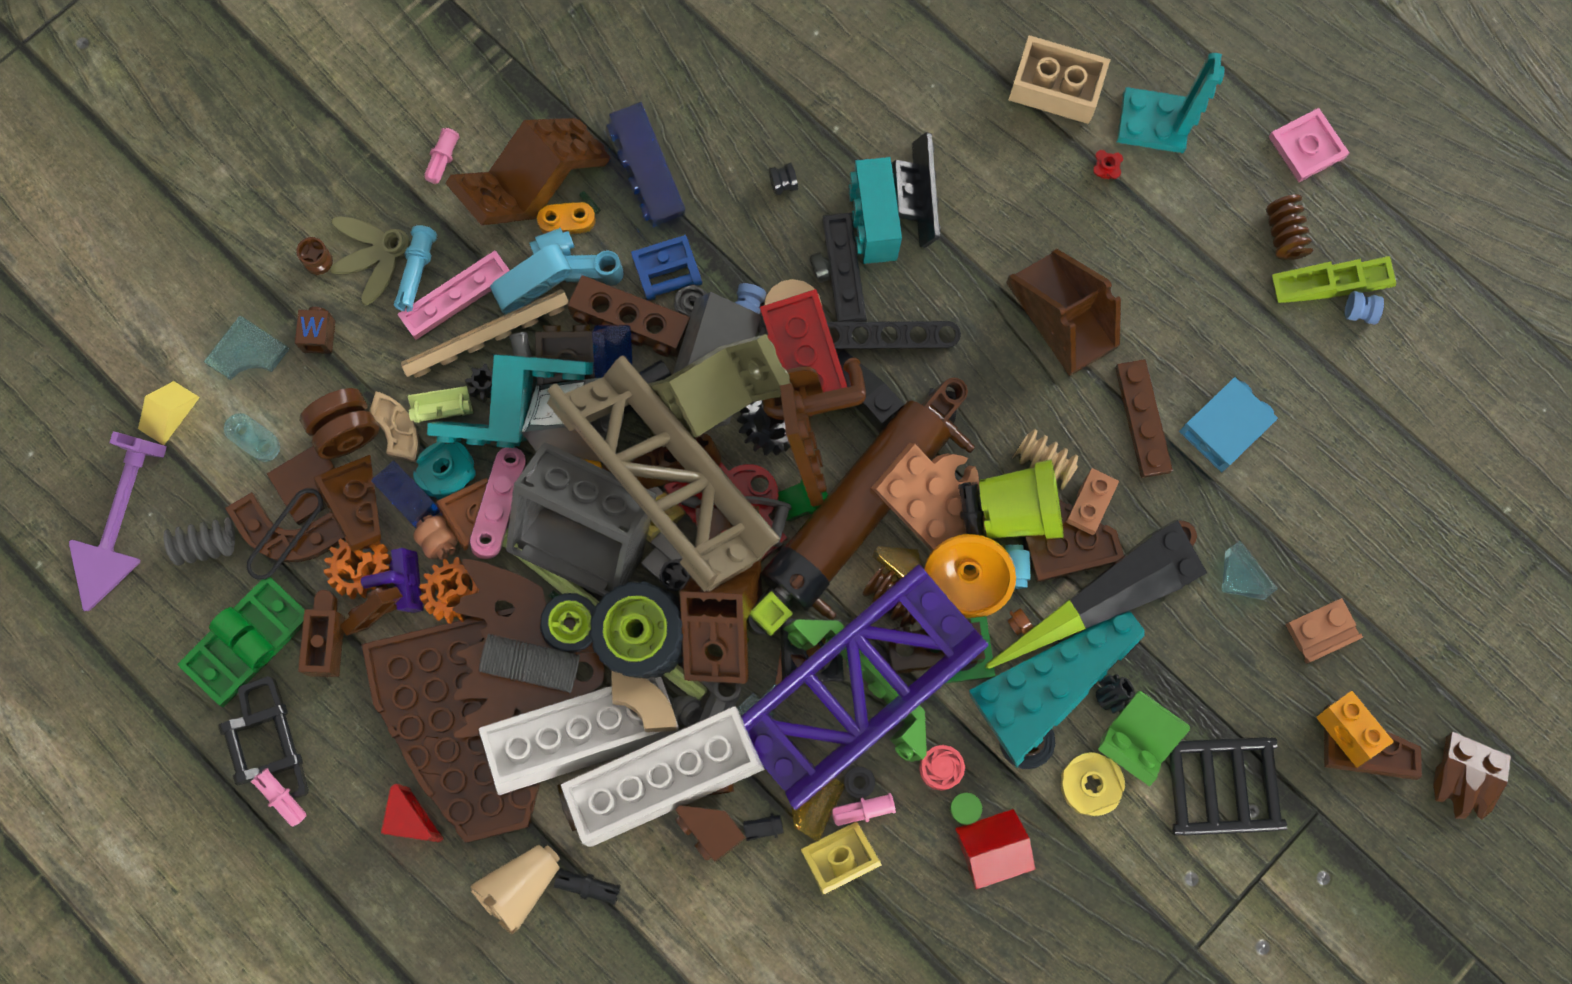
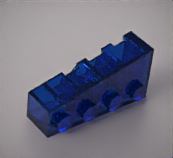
[606,102,686,227]

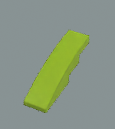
[1272,256,1396,303]

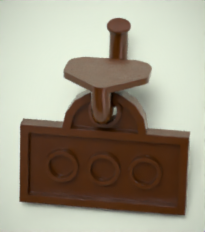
[761,358,866,507]

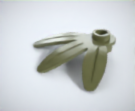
[330,216,410,305]

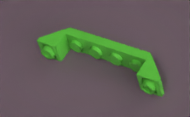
[784,619,927,762]

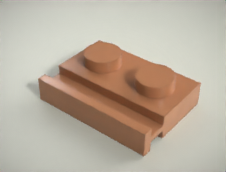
[1285,598,1363,664]

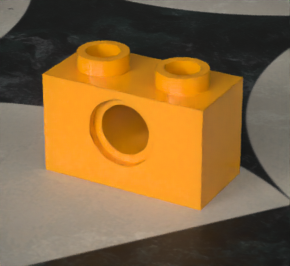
[1316,691,1394,768]

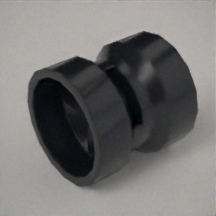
[659,558,691,591]

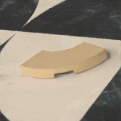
[369,391,420,463]
[612,671,676,732]

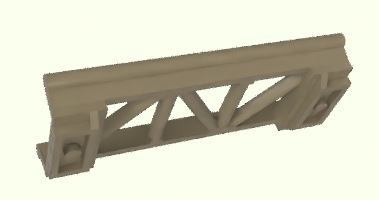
[547,356,780,592]

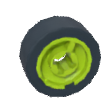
[540,593,595,653]

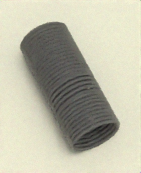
[478,633,580,693]

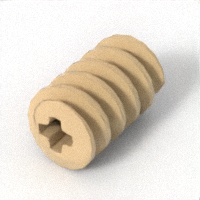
[1012,429,1079,491]

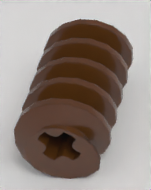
[1266,194,1314,260]
[863,564,917,627]

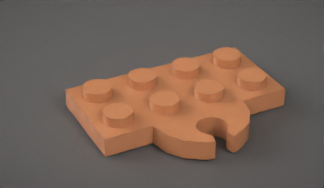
[871,443,986,551]

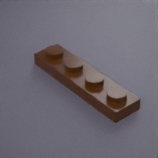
[1115,359,1173,478]

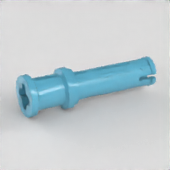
[394,225,437,312]

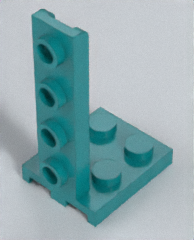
[1117,53,1225,153]

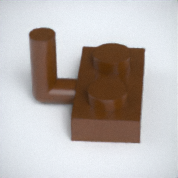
[340,584,403,636]

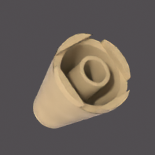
[470,845,560,935]

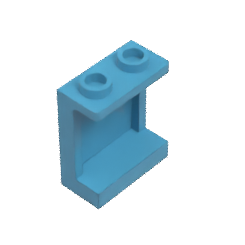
[1179,377,1278,473]

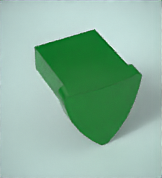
[778,479,828,522]

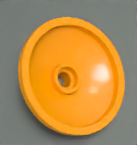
[924,534,1016,619]

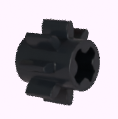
[465,363,493,403]
[1096,674,1135,714]

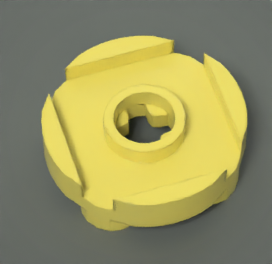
[1061,752,1125,816]

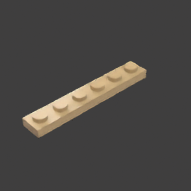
[401,289,569,378]

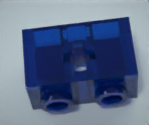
[371,460,440,528]

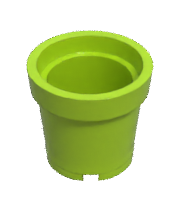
[979,459,1064,539]

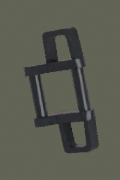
[218,676,309,799]

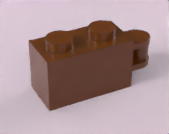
[298,590,345,677]

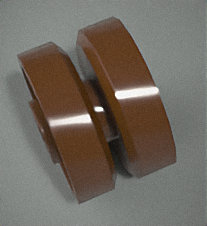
[299,388,380,459]

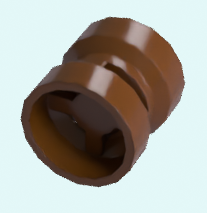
[296,237,333,275]

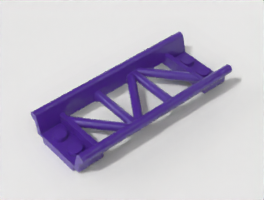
[741,564,989,810]

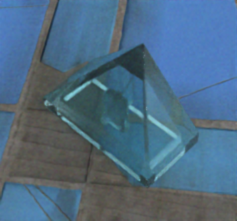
[1222,541,1278,600]

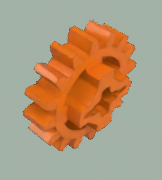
[324,538,392,600]
[419,557,479,624]

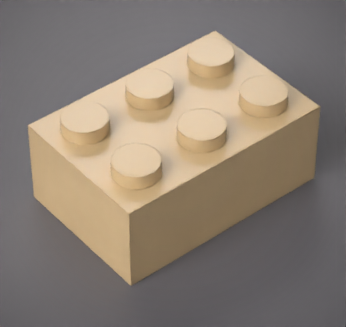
[1009,35,1110,124]

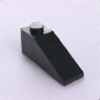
[837,349,904,433]

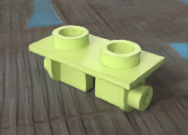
[408,386,473,423]

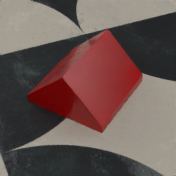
[381,784,444,842]
[955,809,1035,890]

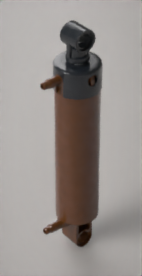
[746,377,975,635]

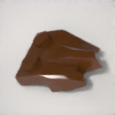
[1433,731,1511,820]

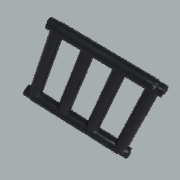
[1169,737,1287,836]

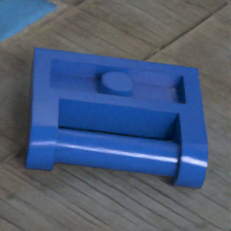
[631,235,702,301]

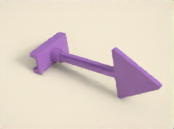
[69,431,167,611]

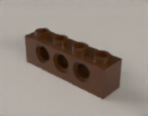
[568,275,690,357]

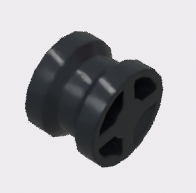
[769,163,798,196]

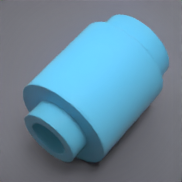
[529,228,574,256]
[1005,545,1031,589]

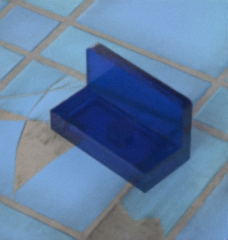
[592,325,633,378]

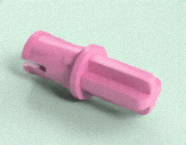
[425,128,459,184]
[251,768,306,826]
[832,793,896,826]

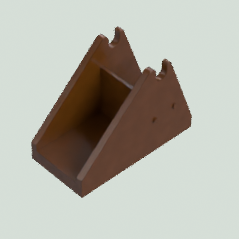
[1006,249,1121,376]

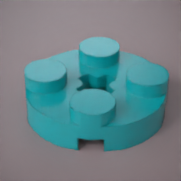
[413,441,476,500]

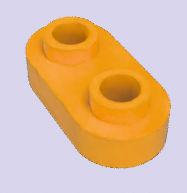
[537,202,596,234]

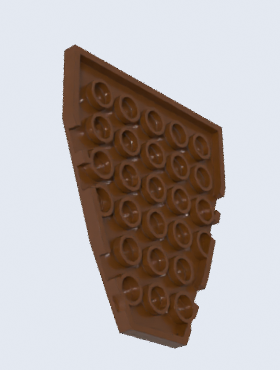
[362,607,541,843]

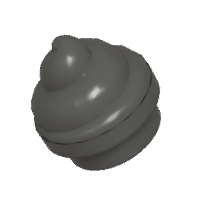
[673,695,703,727]

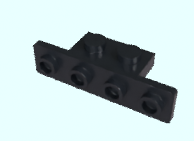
[891,132,941,248]

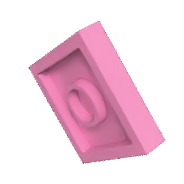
[1269,108,1349,182]

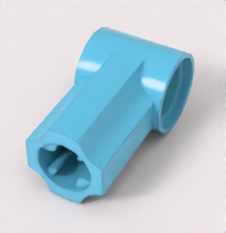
[565,250,624,286]

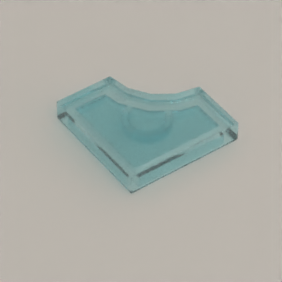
[204,316,289,380]

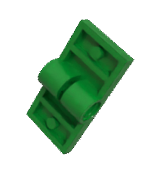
[177,577,305,707]

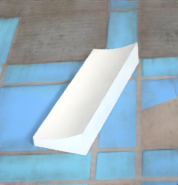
[479,676,679,796]
[561,706,764,847]

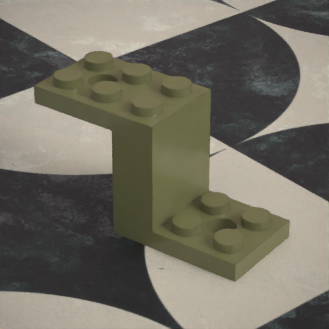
[642,334,790,437]

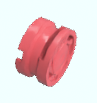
[919,745,965,791]

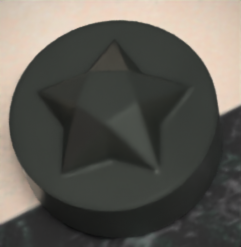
[809,252,832,283]

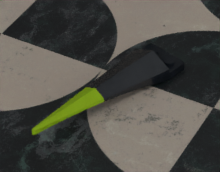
[985,520,1207,669]

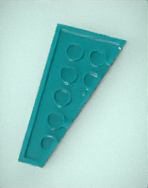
[969,610,1144,768]

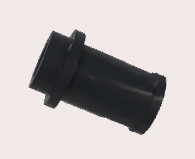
[743,813,784,841]

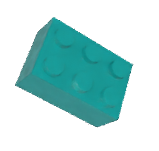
[848,157,902,264]

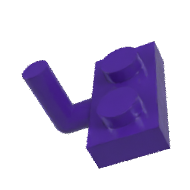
[361,548,423,613]

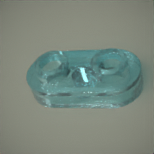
[224,413,281,462]

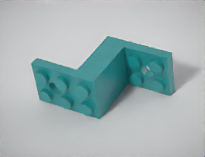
[427,355,594,448]

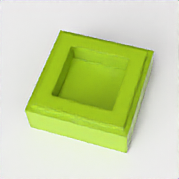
[749,591,793,636]

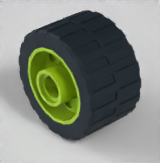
[589,581,683,679]

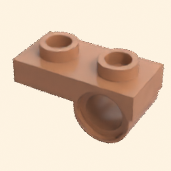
[1066,468,1119,535]

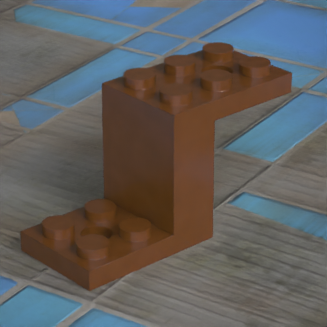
[445,118,611,225]
[680,504,762,684]

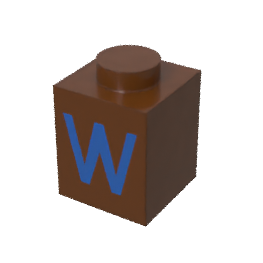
[295,307,335,354]

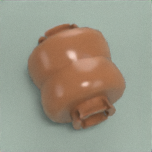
[413,515,458,560]

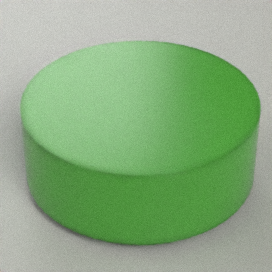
[950,793,982,825]

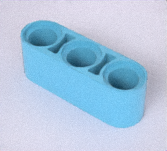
[490,244,572,314]

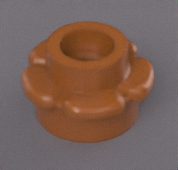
[1007,608,1034,636]

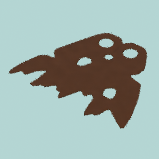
[452,559,604,738]

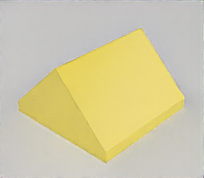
[801,822,881,894]

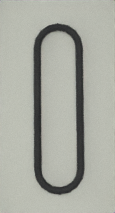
[246,488,323,580]

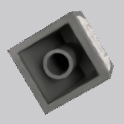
[522,378,624,462]

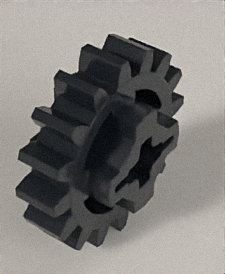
[737,400,791,456]

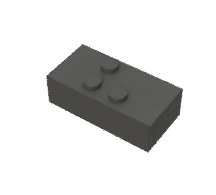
[673,292,762,428]

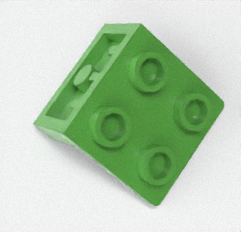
[1098,691,1190,787]

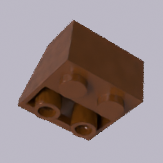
[675,806,746,863]

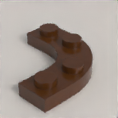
[225,492,346,562]

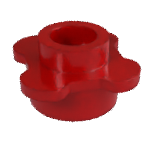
[1093,150,1123,179]

